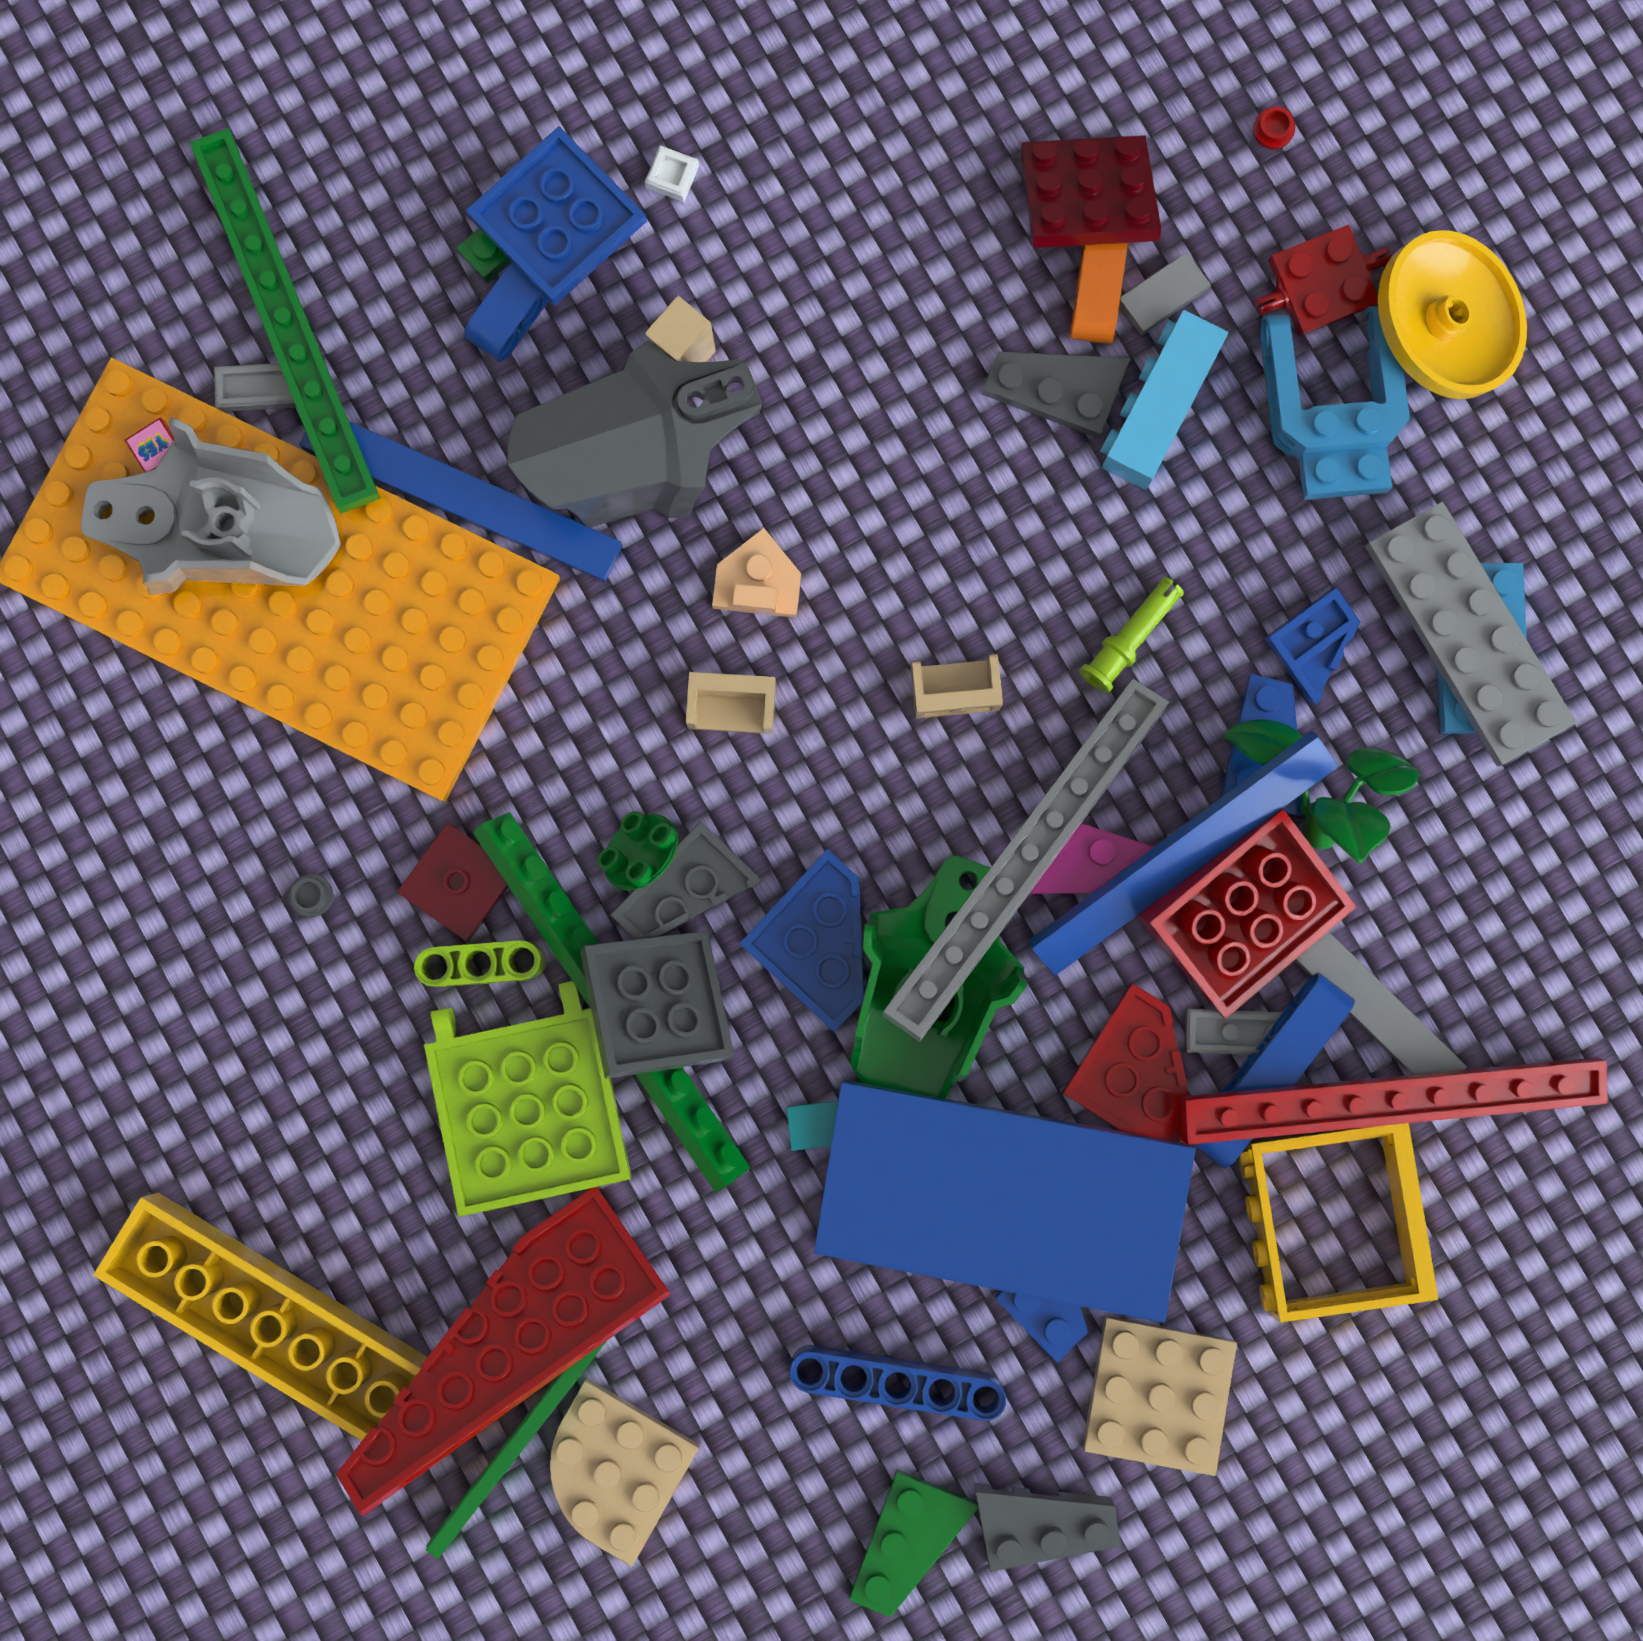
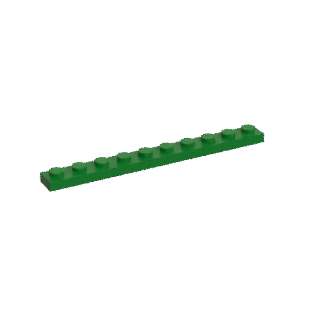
[189,128,381,514]
[472,812,750,1193]

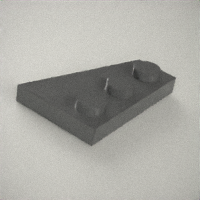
[974,1483,1121,1572]

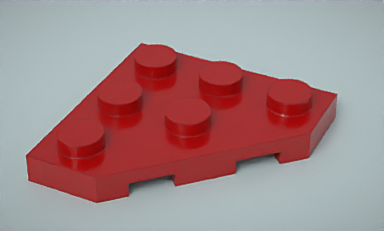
[1061,983,1189,1143]

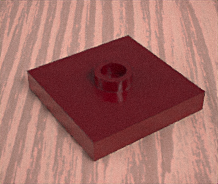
[397,822,509,942]

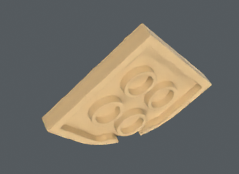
[550,1378,700,1567]

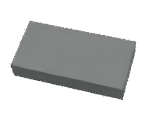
[1119,252,1211,336]
[214,363,296,412]

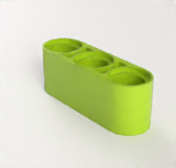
[414,940,547,987]

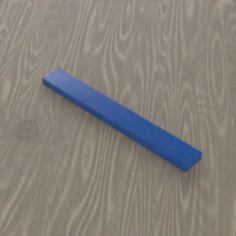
[299,421,623,583]
[1028,730,1339,976]

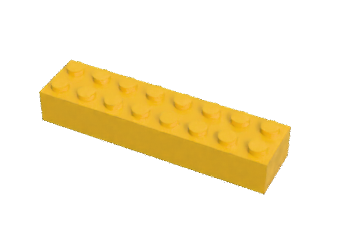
[93,1193,427,1441]

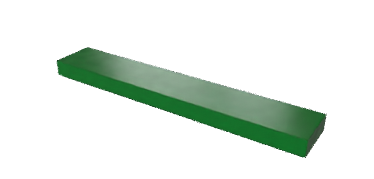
[426,1341,607,1560]

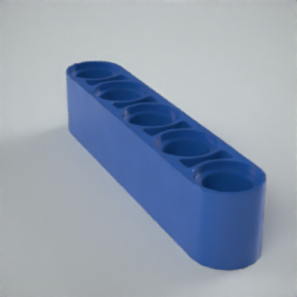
[464,262,549,362]
[1193,972,1355,1169]
[790,1345,1006,1421]

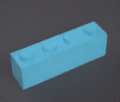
[1100,310,1229,490]

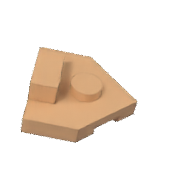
[712,528,801,618]

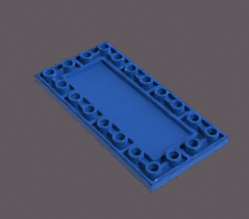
[814,1080,1196,1323]

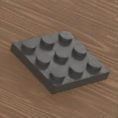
[580,931,734,1079]

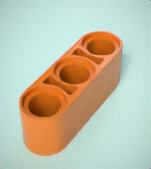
[1070,243,1128,345]

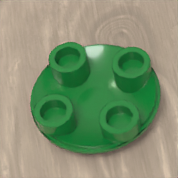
[597,811,678,890]

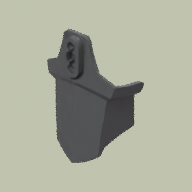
[508,341,762,528]

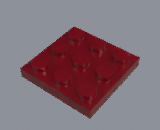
[1020,135,1162,248]

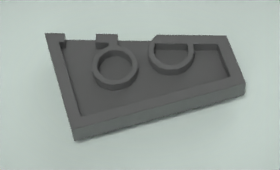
[982,351,1130,439]
[611,821,762,939]

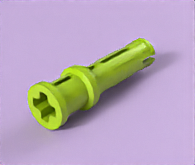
[1079,577,1184,694]

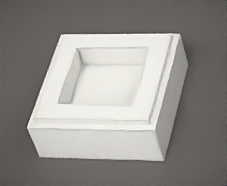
[645,145,699,203]

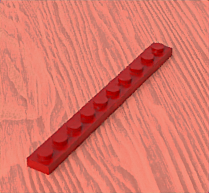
[1180,1057,1608,1145]

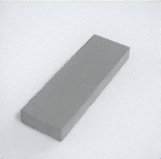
[1184,1009,1317,1057]

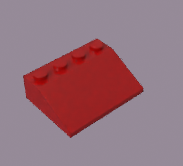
[1136,809,1357,1019]

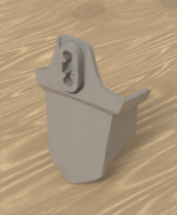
[81,418,341,595]

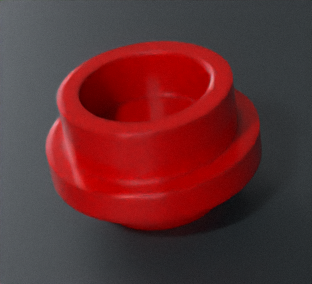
[1253,106,1295,150]

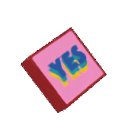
[124,417,174,473]

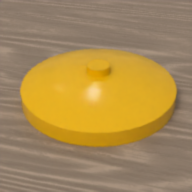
[1378,230,1527,399]

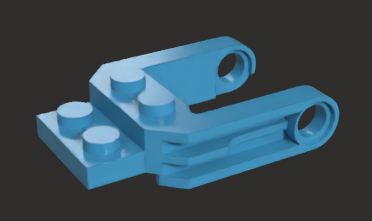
[1260,306,1410,500]

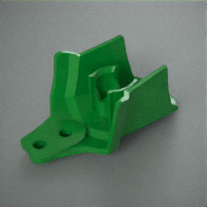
[850,855,1028,1098]

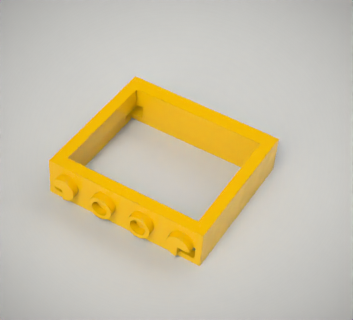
[1238,1123,1439,1323]

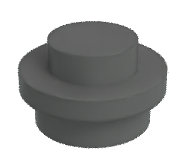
[289,874,334,917]

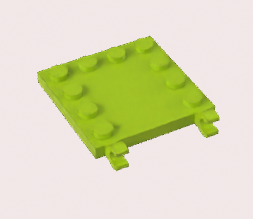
[424,981,632,1217]

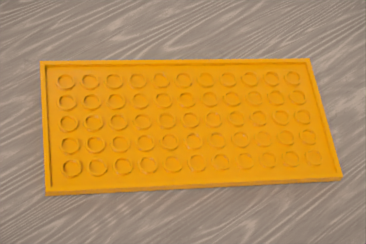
[0,357,560,803]

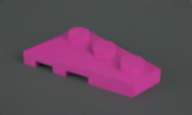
[1029,823,1154,895]

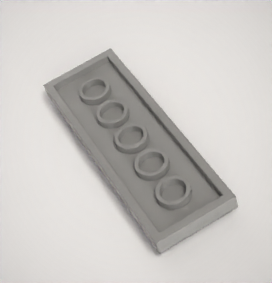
[1365,501,1577,767]

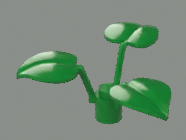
[1223,719,1420,864]

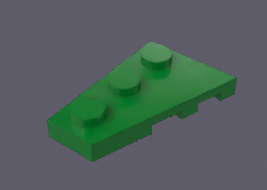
[849,1469,978,1617]

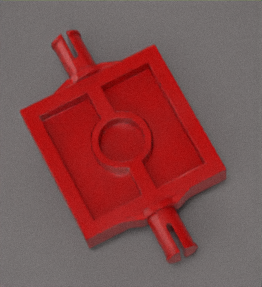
[1254,224,1392,337]

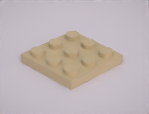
[1082,1316,1237,1476]

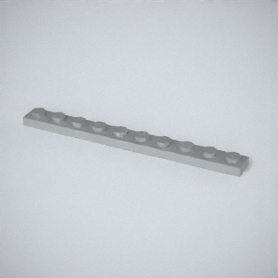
[883,679,1169,1042]

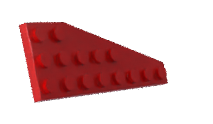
[336,1187,670,1516]

